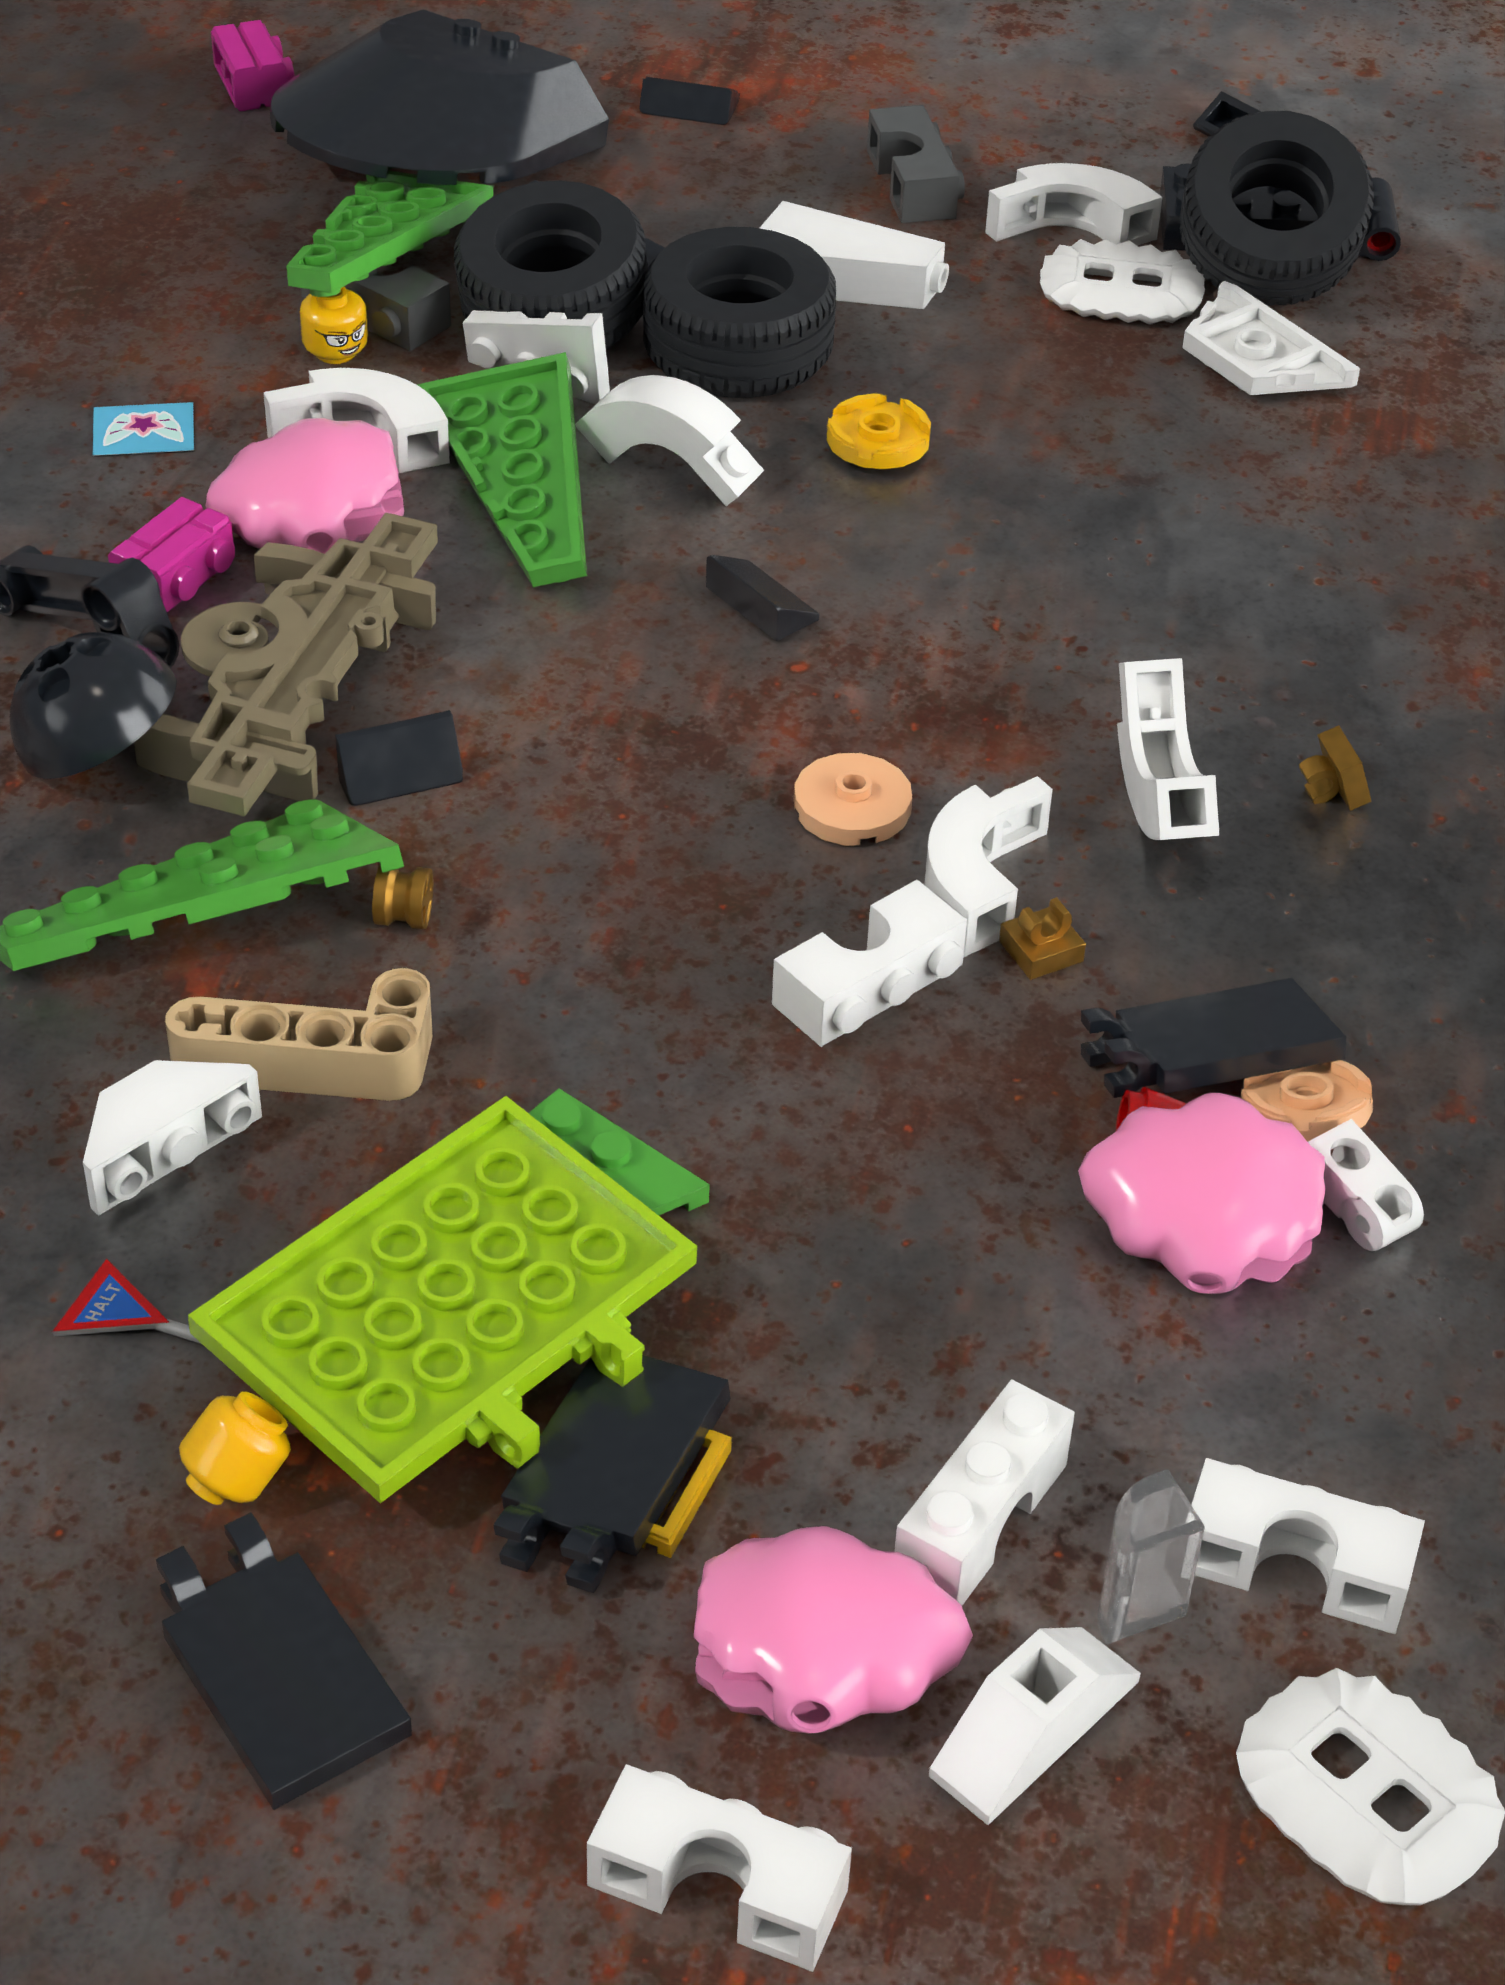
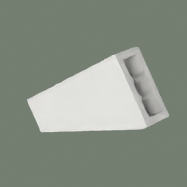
[760,201,949,309]

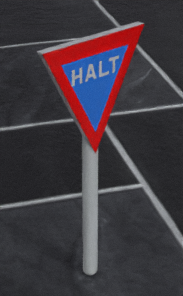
[52,1258,201,1344]

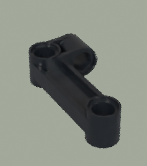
[0,545,180,668]

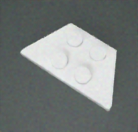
[1182,281,1360,395]

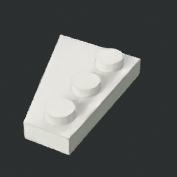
[463,310,610,404]

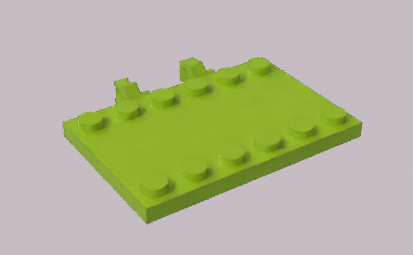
[188,1096,697,1504]

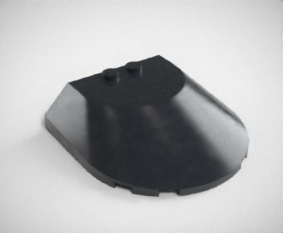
[270,9,609,185]

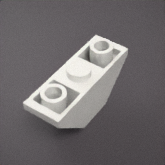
[83,1060,262,1216]
[929,1627,1141,1825]

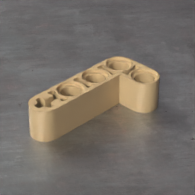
[165,968,433,1101]

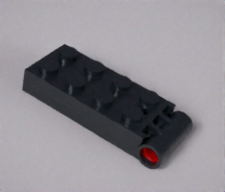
[1160,163,1401,261]

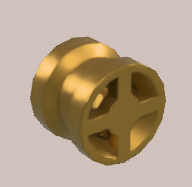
[372,865,433,929]

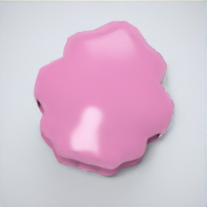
[205,418,404,554]
[1078,1093,1326,1294]
[694,1526,973,1734]

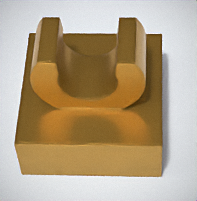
[1299,725,1372,811]
[999,897,1086,980]

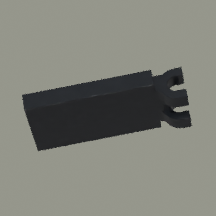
[1081,978,1346,1098]
[493,1355,731,1593]
[156,1512,412,1810]

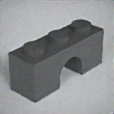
[867,105,965,223]
[301,265,451,351]

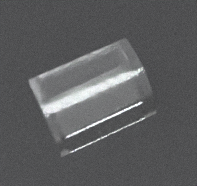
[1098,1469,1205,1645]

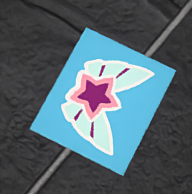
[93,402,194,456]

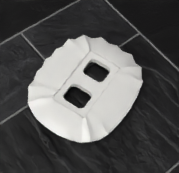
[1040,239,1205,325]
[1236,1668,1505,1905]

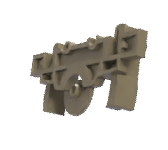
[134,512,438,817]

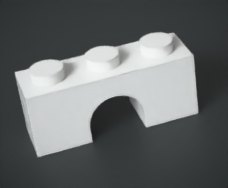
[772,880,967,1047]
[894,1379,1075,1606]
[1176,1458,1425,1634]
[587,1764,852,1972]

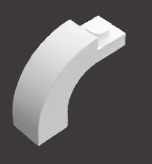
[985,163,1162,246]
[263,368,449,474]
[575,375,764,506]
[1117,658,1219,840]
[924,776,1053,957]

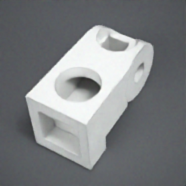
[1308,1119,1424,1251]

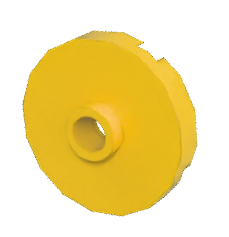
[826,393,931,469]

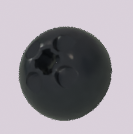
[10,632,177,779]

